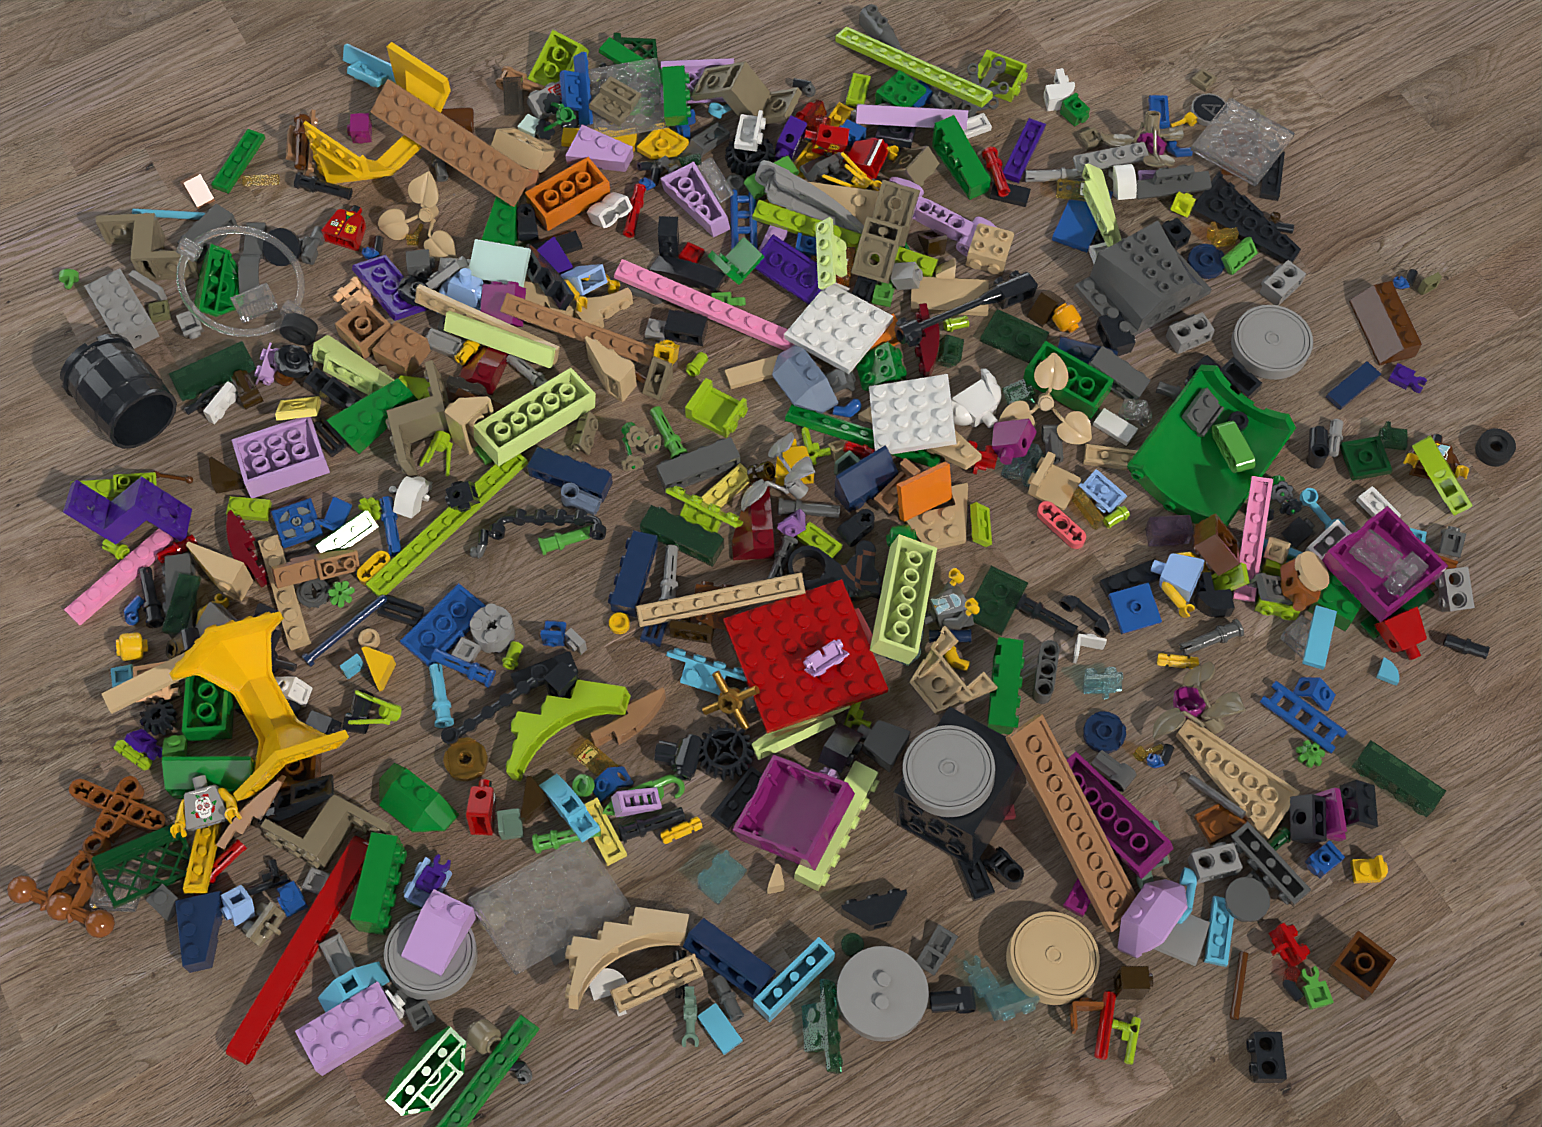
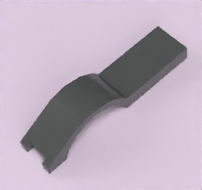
[658,122,730,173]
[238,222,267,299]

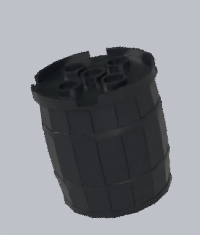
[60,334,177,449]

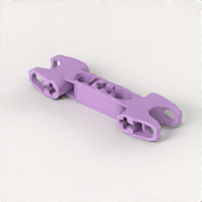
[889,177,998,256]

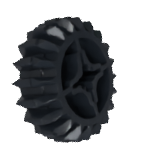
[725,137,775,179]
[699,723,754,781]

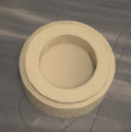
[358,628,380,649]

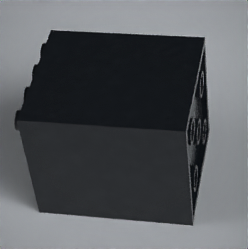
[893,706,1027,868]

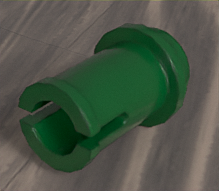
[1267,827,1291,851]

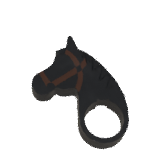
[787,540,882,602]

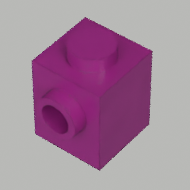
[347,113,372,144]

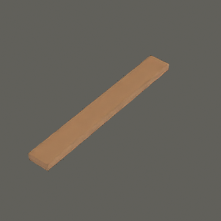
[500,293,655,367]

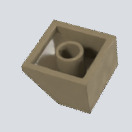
[883,146,940,187]

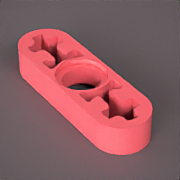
[1037,501,1086,549]

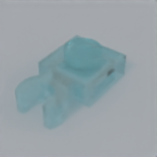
[963,955,999,999]

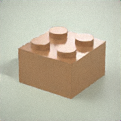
[335,301,391,359]
[372,321,431,376]

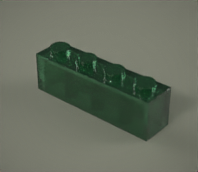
[169,341,256,402]
[640,505,724,567]
[1351,740,1446,817]

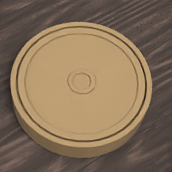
[1006,911,1100,1005]

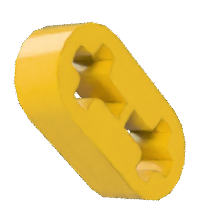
[357,551,391,586]

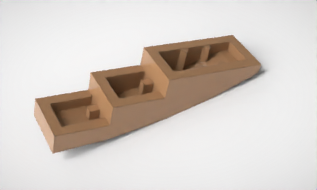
[216,775,286,849]

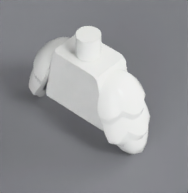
[951,369,1001,428]

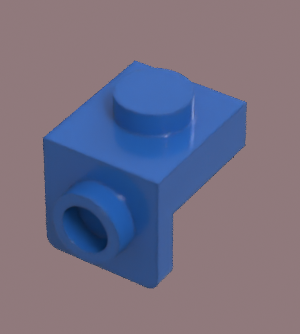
[675,109,695,141]

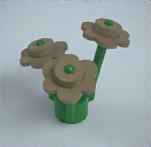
[621,422,663,471]

